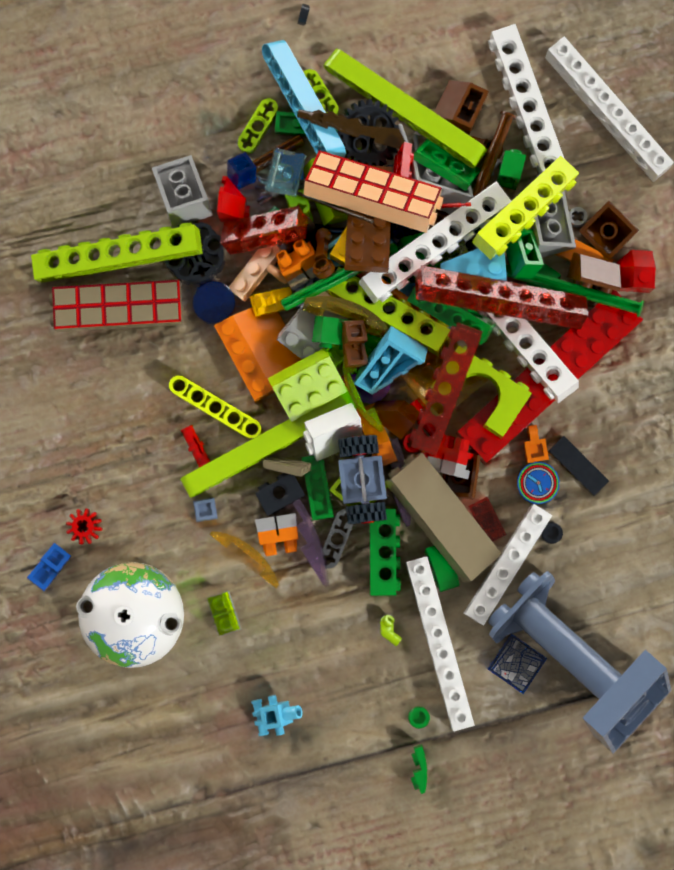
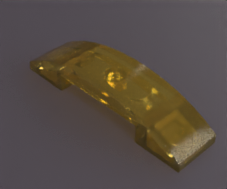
[302,296,388,338]
[209,531,280,589]

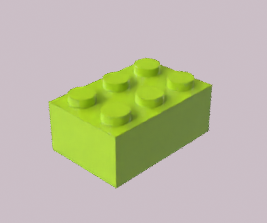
[268,348,348,422]

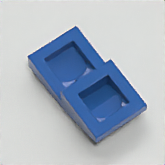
[27,543,71,592]

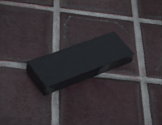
[548,436,609,496]

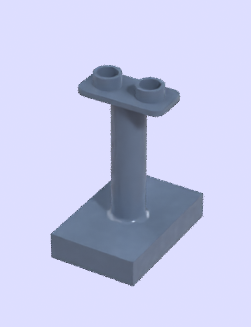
[488,571,672,754]

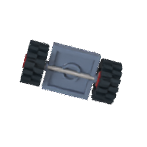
[338,435,387,524]

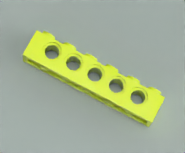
[472,156,579,260]

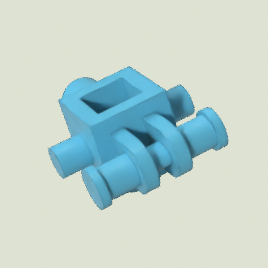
[251,695,302,736]

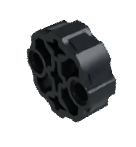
[164,222,226,285]

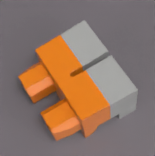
[276,239,316,290]
[255,513,299,557]

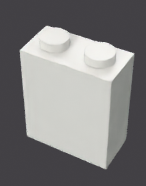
[303,403,363,461]

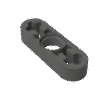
[320,509,353,569]

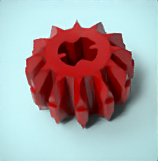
[66,508,103,545]

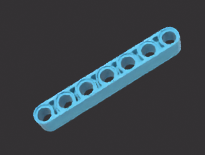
[262,40,346,158]

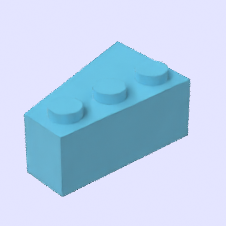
[440,249,507,293]
[354,326,428,395]

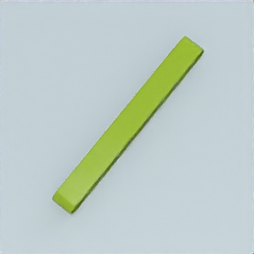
[323,48,487,168]
[180,392,357,498]

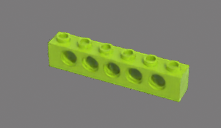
[326,267,451,356]

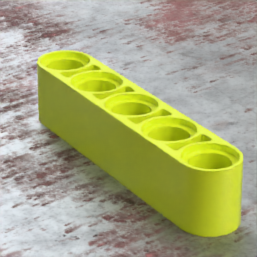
[169,376,262,440]

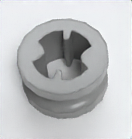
[569,207,587,228]

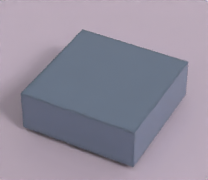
[193,498,218,522]

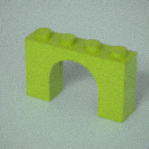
[429,346,532,438]

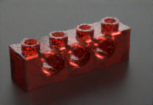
[220,206,308,255]

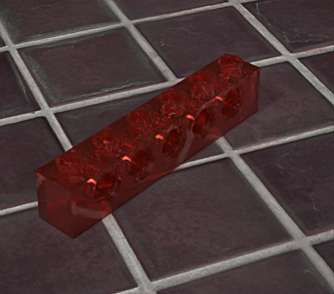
[409,322,483,456]

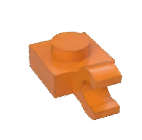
[523,425,549,463]

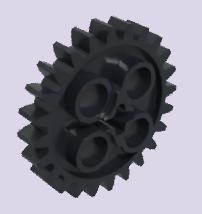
[337,99,399,166]

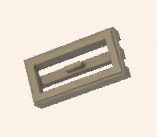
[263,455,311,477]

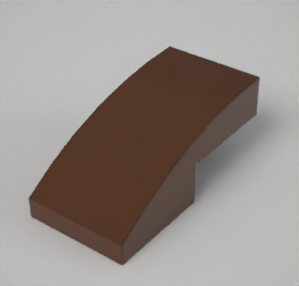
[342,320,368,368]

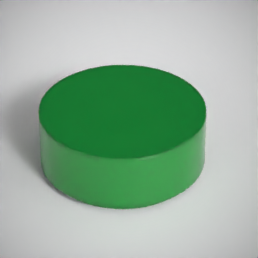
[408,706,430,729]

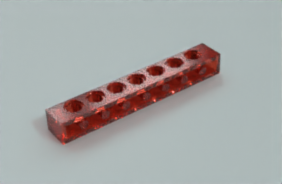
[415,265,588,330]

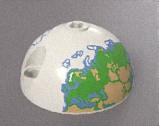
[76,562,184,668]

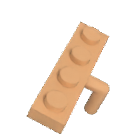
[228,222,291,302]

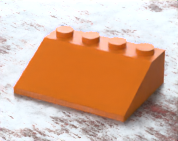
[214,307,302,403]

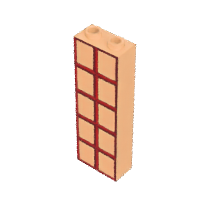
[304,150,444,233]

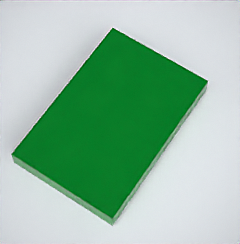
[414,139,481,191]

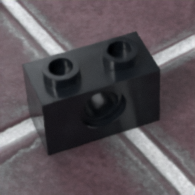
[255,473,305,517]

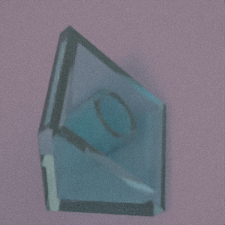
[264,147,306,197]

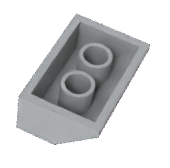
[409,159,474,215]
[524,191,576,257]

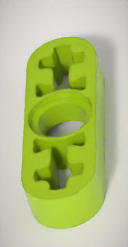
[303,69,339,115]
[238,98,278,154]

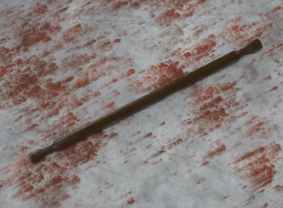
[296,191,374,224]

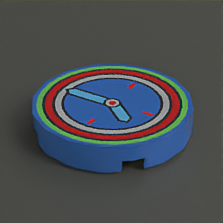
[517,462,560,504]

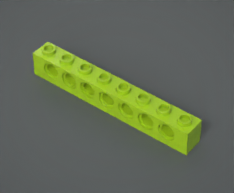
[31,223,203,283]

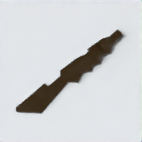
[297,109,406,149]

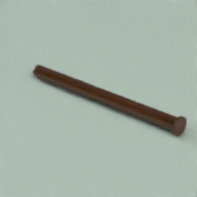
[446,111,516,261]

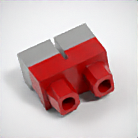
[428,434,474,479]

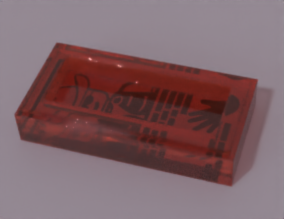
[468,497,507,542]

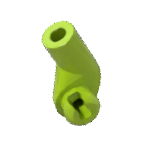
[380,615,402,646]

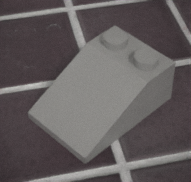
[152,155,213,228]
[277,291,351,359]

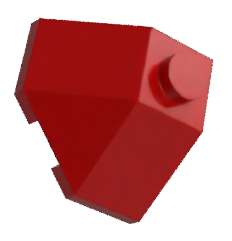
[217,176,250,224]
[616,250,656,293]

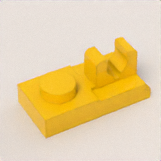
[249,287,296,317]

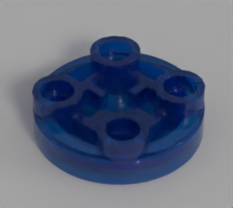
[193,281,235,324]

